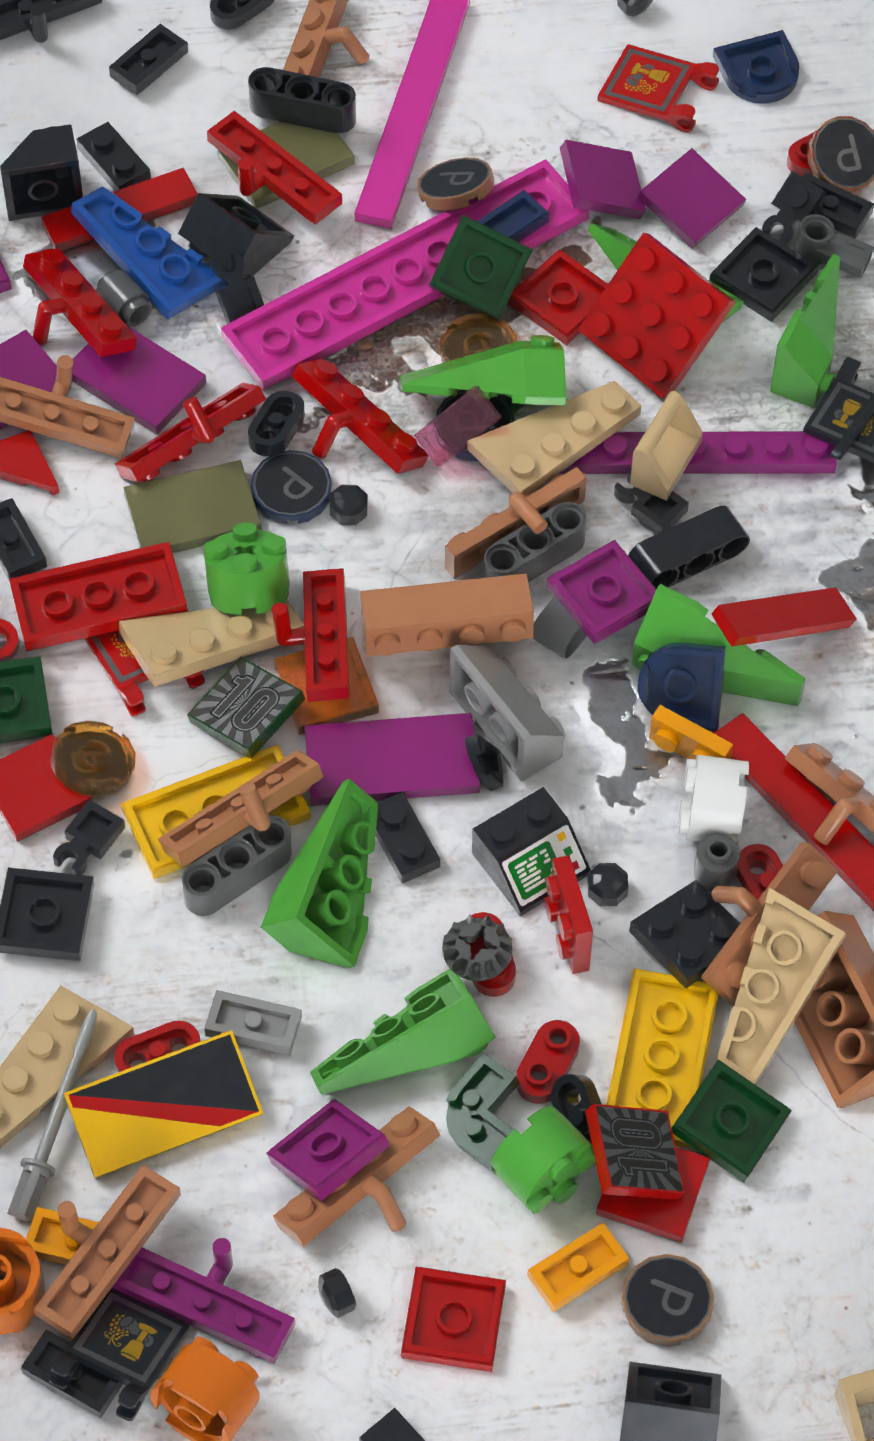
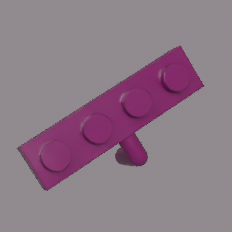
[112,1238,296,1364]

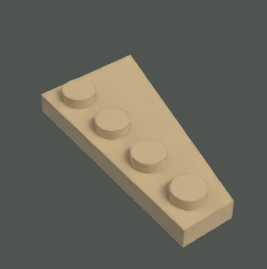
[467,381,642,495]
[119,600,304,687]
[716,888,847,1085]
[0,985,135,1148]

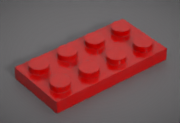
[9,542,188,652]

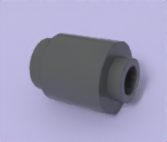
[96,270,152,327]
[694,834,740,892]

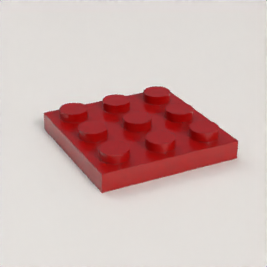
[577,232,736,399]

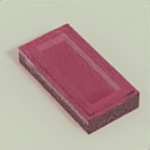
[414,386,502,468]

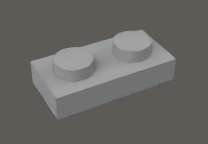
[204,990,302,1056]

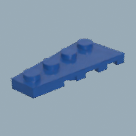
[71,186,225,320]

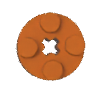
[0,1228,45,1335]
[150,1337,260,1441]

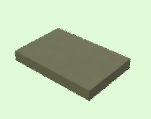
[217,121,355,209]
[123,460,262,553]

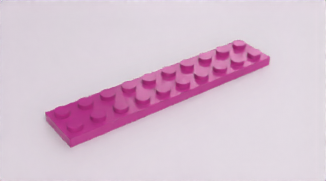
[221,159,589,391]

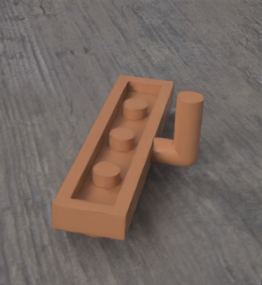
[283,0,370,77]
[0,355,135,459]
[445,467,587,579]
[785,743,874,845]
[158,750,324,867]
[701,843,838,1005]
[273,1106,441,1247]
[34,1165,181,1339]

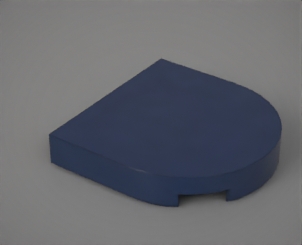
[713,30,799,104]
[638,642,726,731]

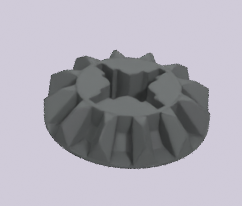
[442,914,512,981]

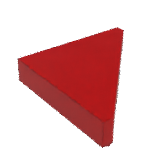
[0,430,59,495]

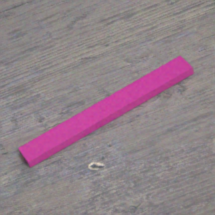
[354,0,470,229]

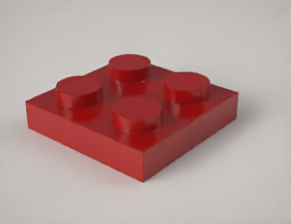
[544,855,593,974]

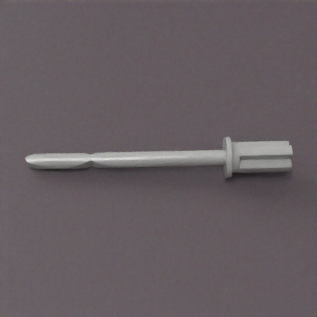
[7,1009,97,1222]

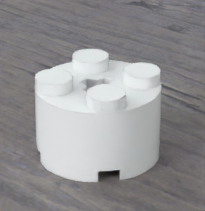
[678,755,749,845]

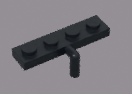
[0,0,102,43]

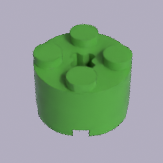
[203,522,290,615]
[491,1106,596,1214]

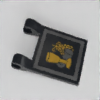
[803,357,874,463]
[49,1288,190,1421]

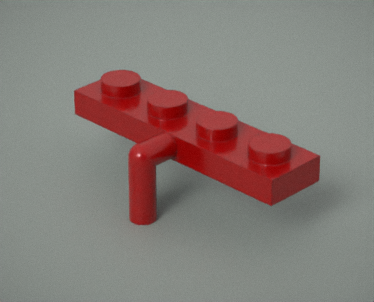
[207,110,342,225]
[23,248,137,357]
[292,358,429,474]
[115,383,267,483]
[271,568,350,702]

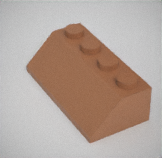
[360,573,534,656]
[794,911,874,1108]

